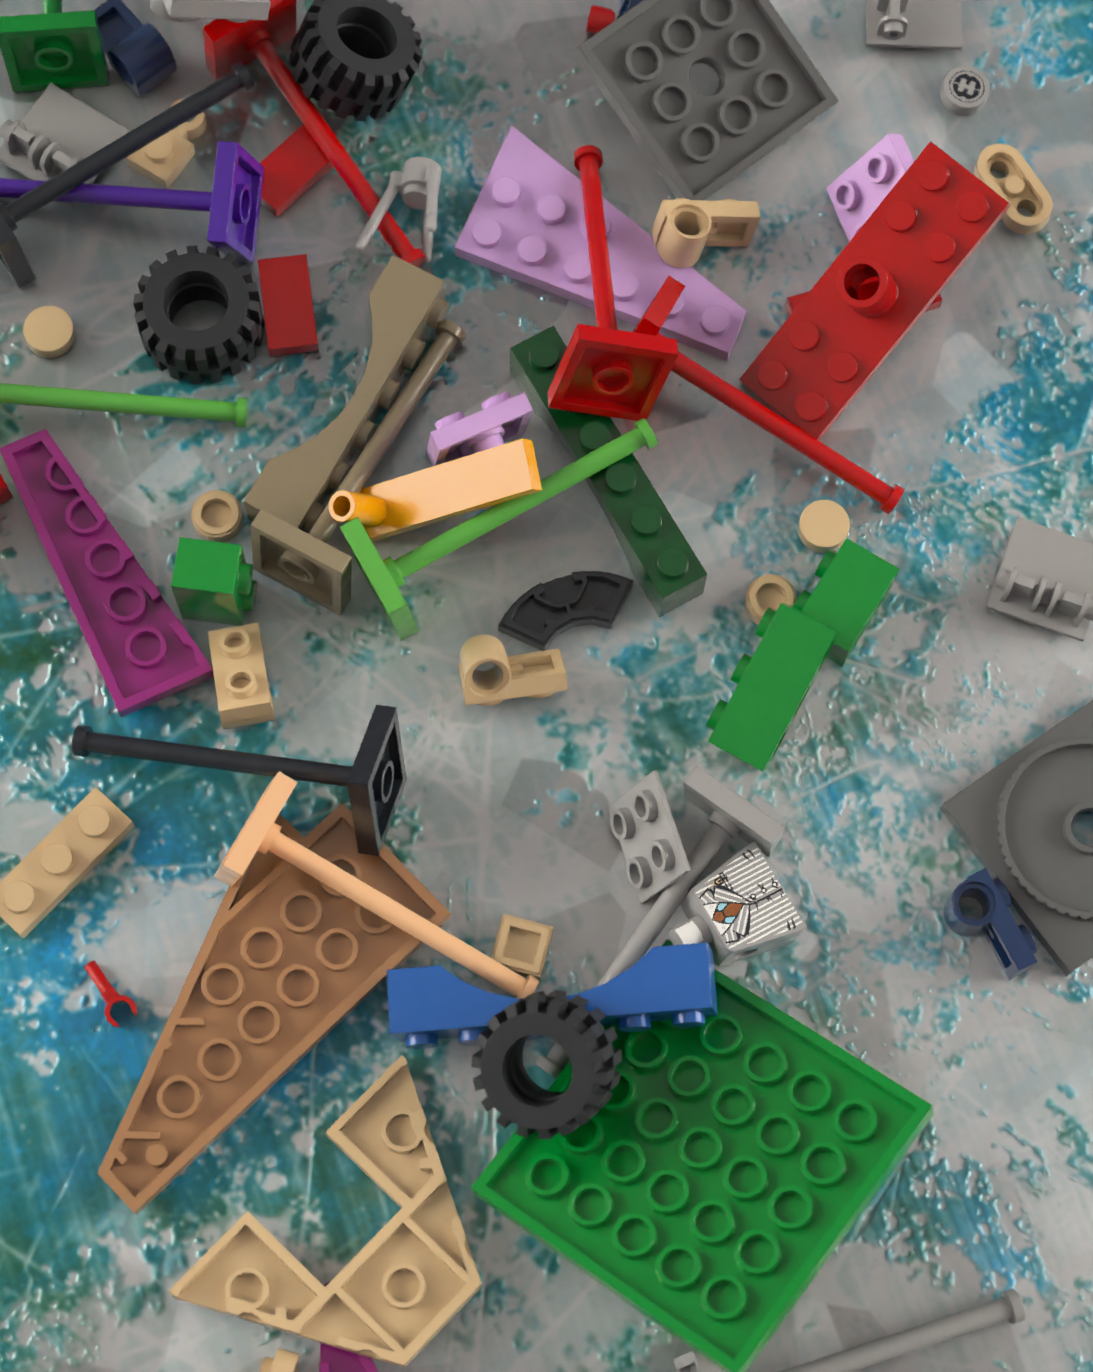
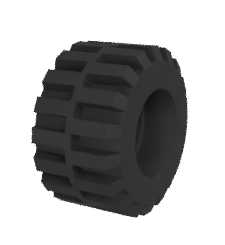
[289,0,423,121]
[133,245,264,385]
[471,990,622,1139]

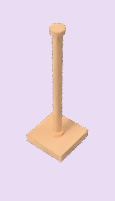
[214,772,539,999]

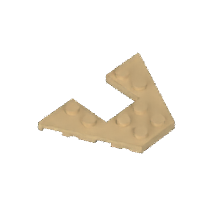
[168,1055,482,1368]

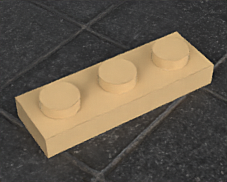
[0,787,135,939]

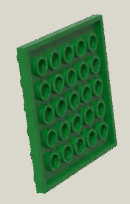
[471,939,934,1372]

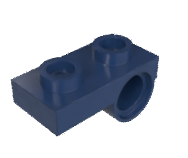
[95,0,178,97]
[943,868,1038,981]

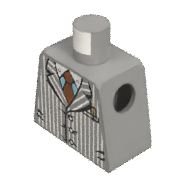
[669,841,807,967]

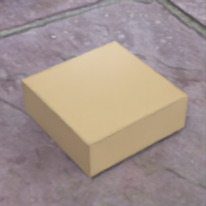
[491,914,554,981]

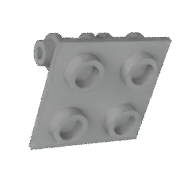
[866,0,962,50]
[0,83,130,206]
[986,517,1093,642]
[608,771,691,904]

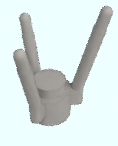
[355,157,442,263]

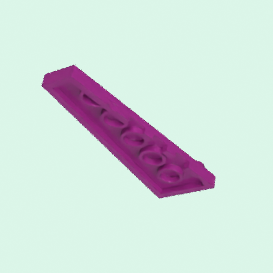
[0,428,214,718]

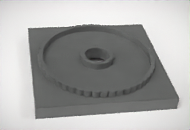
[573,0,839,200]
[940,700,1093,977]

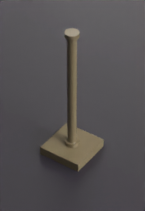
[250,320,466,616]

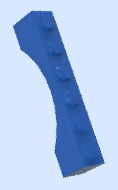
[387,942,718,1049]

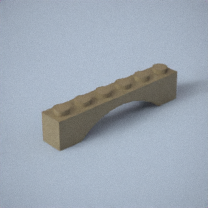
[243,255,449,533]

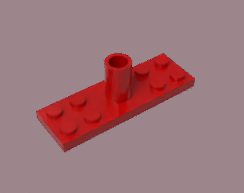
[739,141,1011,441]

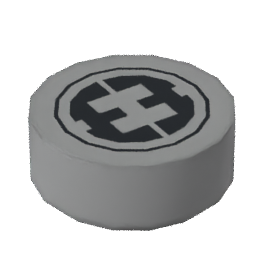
[940,65,990,116]

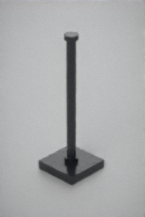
[0,61,255,288]
[72,705,407,856]

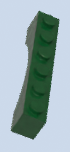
[510,325,707,617]

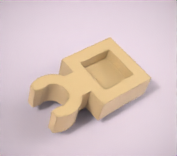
[126,99,207,189]

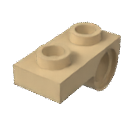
[652,198,761,268]
[208,622,275,730]
[458,635,568,706]

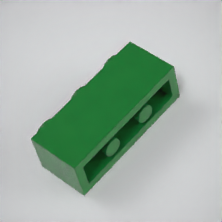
[706,603,840,771]

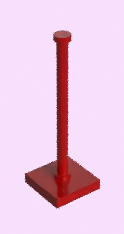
[202,0,426,267]
[547,145,679,421]
[633,275,905,514]

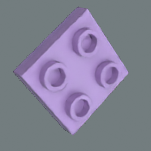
[826,134,914,242]
[426,392,533,467]

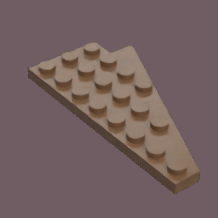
[98,802,451,1215]

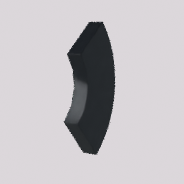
[498,571,634,651]

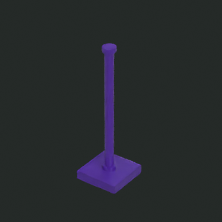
[0,141,265,264]

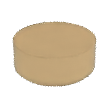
[23,306,76,358]
[191,490,243,543]
[798,500,850,553]
[744,574,797,625]

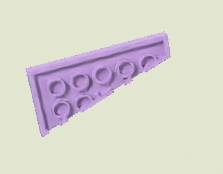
[455,125,747,361]

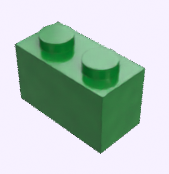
[171,537,257,626]
[793,538,900,667]

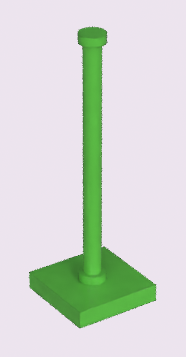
[0,383,248,428]
[340,418,658,641]

